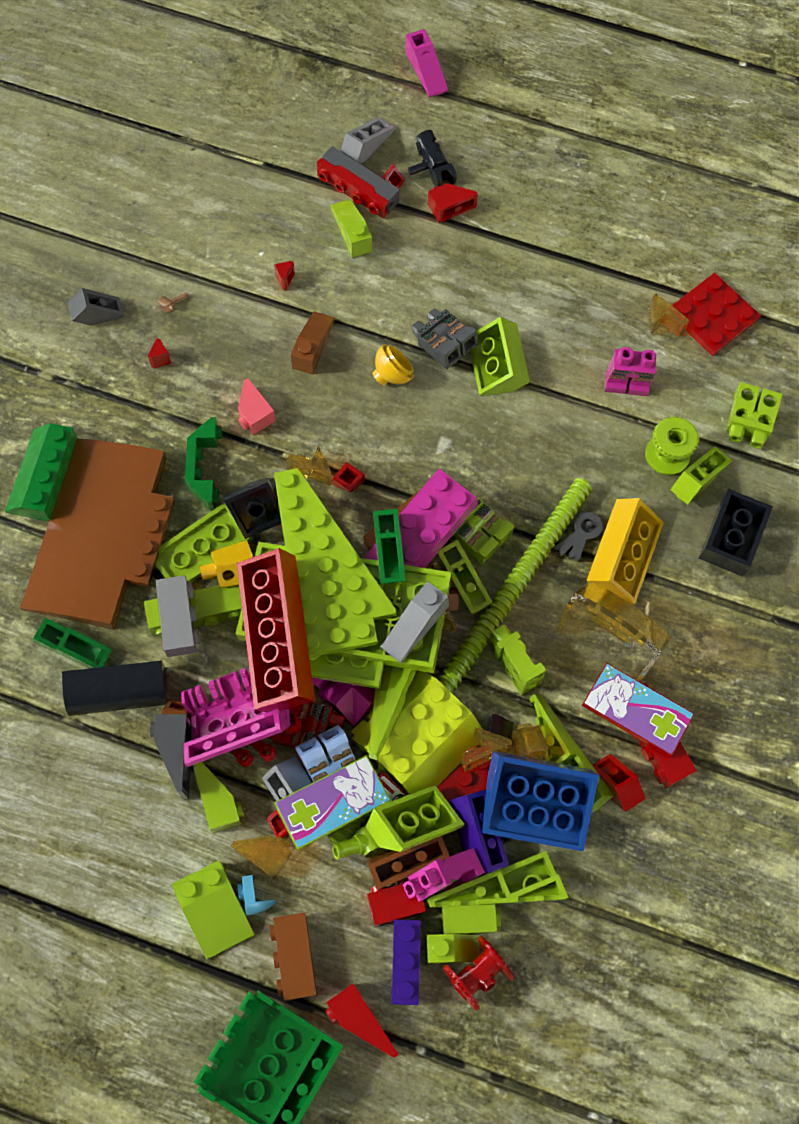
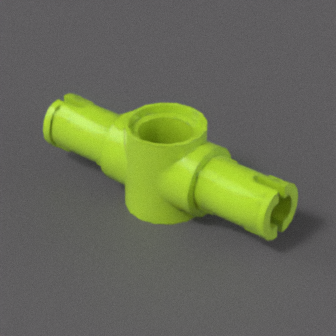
[332,826,386,860]

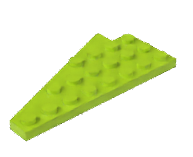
[274,468,397,658]

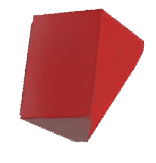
[332,462,365,493]

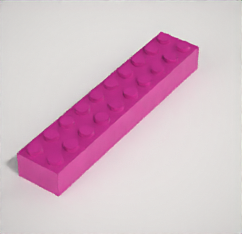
[312,468,478,690]

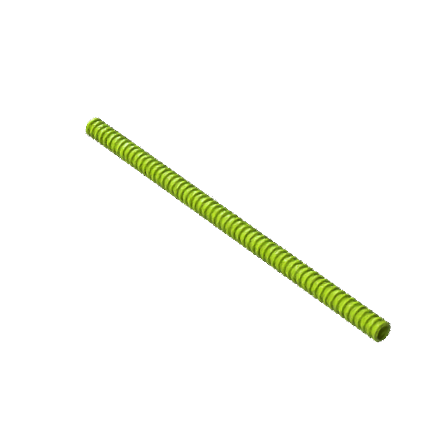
[328,478,593,844]

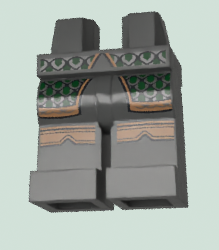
[412,308,478,369]

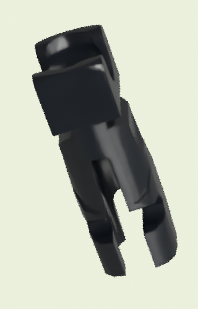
[408,130,457,187]

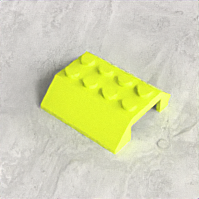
[351,671,487,795]

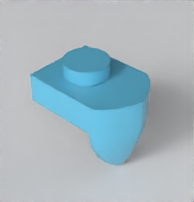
[237,875,276,916]

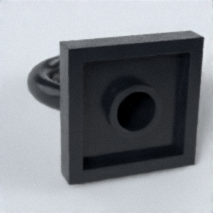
[224,478,282,539]

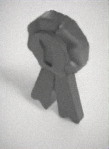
[554,512,603,562]

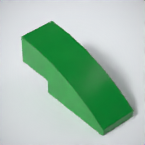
[373,509,406,584]
[32,617,112,668]

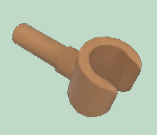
[158,292,189,313]

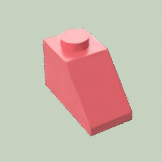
[238,378,276,435]

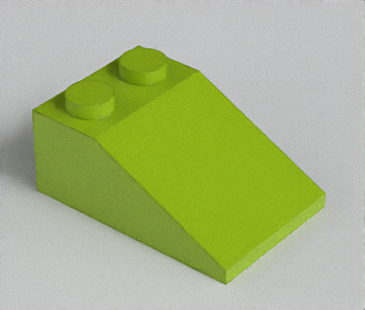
[171,860,255,960]

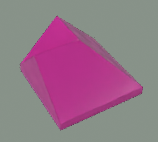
[318,681,375,728]

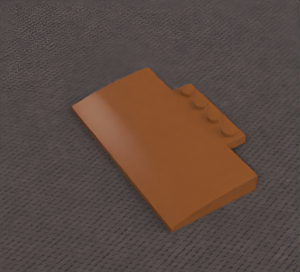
[20,438,175,630]

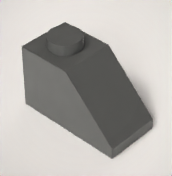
[68,288,124,326]

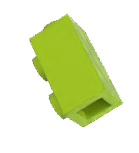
[441,904,501,935]

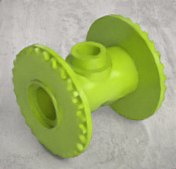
[645,416,699,475]

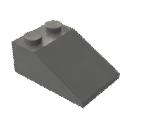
[150,714,192,800]

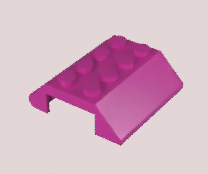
[181,668,291,767]

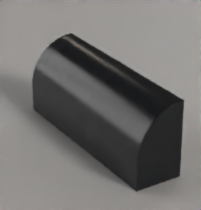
[62,660,168,716]

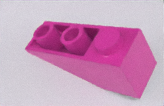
[405,29,448,98]

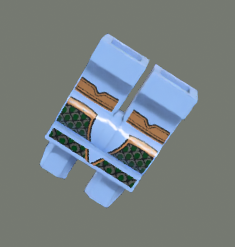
[295,725,356,782]

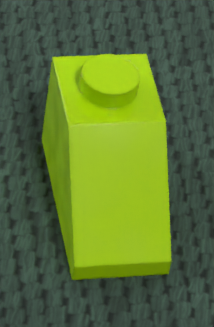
[426,934,479,964]

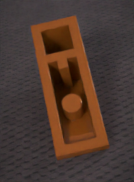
[291,311,335,375]

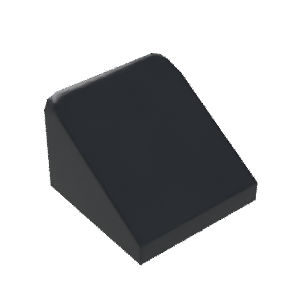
[486,713,514,747]

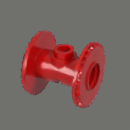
[443,936,514,1011]

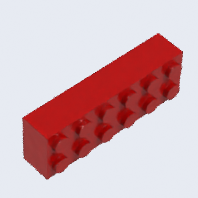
[237,548,315,713]

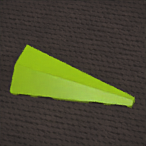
[369,665,417,760]
[529,694,614,813]
[427,851,569,908]

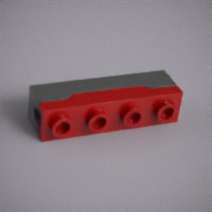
[316,146,399,219]

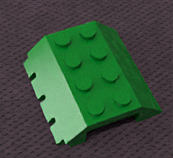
[193,990,343,1124]

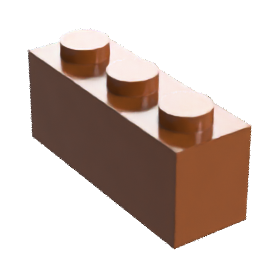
[366,836,450,889]
[270,912,317,1001]

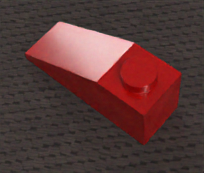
[325,984,399,1058]

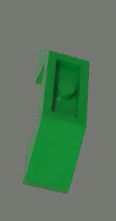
[185,417,222,511]

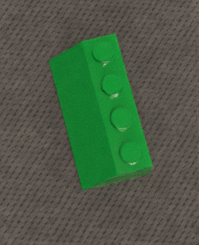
[5,423,78,522]

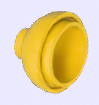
[372,344,414,386]

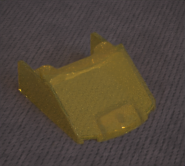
[556,581,671,682]

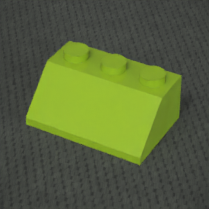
[468,316,530,396]
[366,785,464,852]

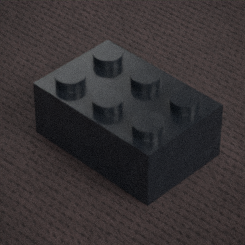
[698,488,773,577]

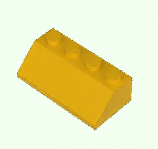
[586,498,664,604]

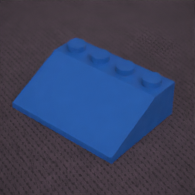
[482,751,599,851]

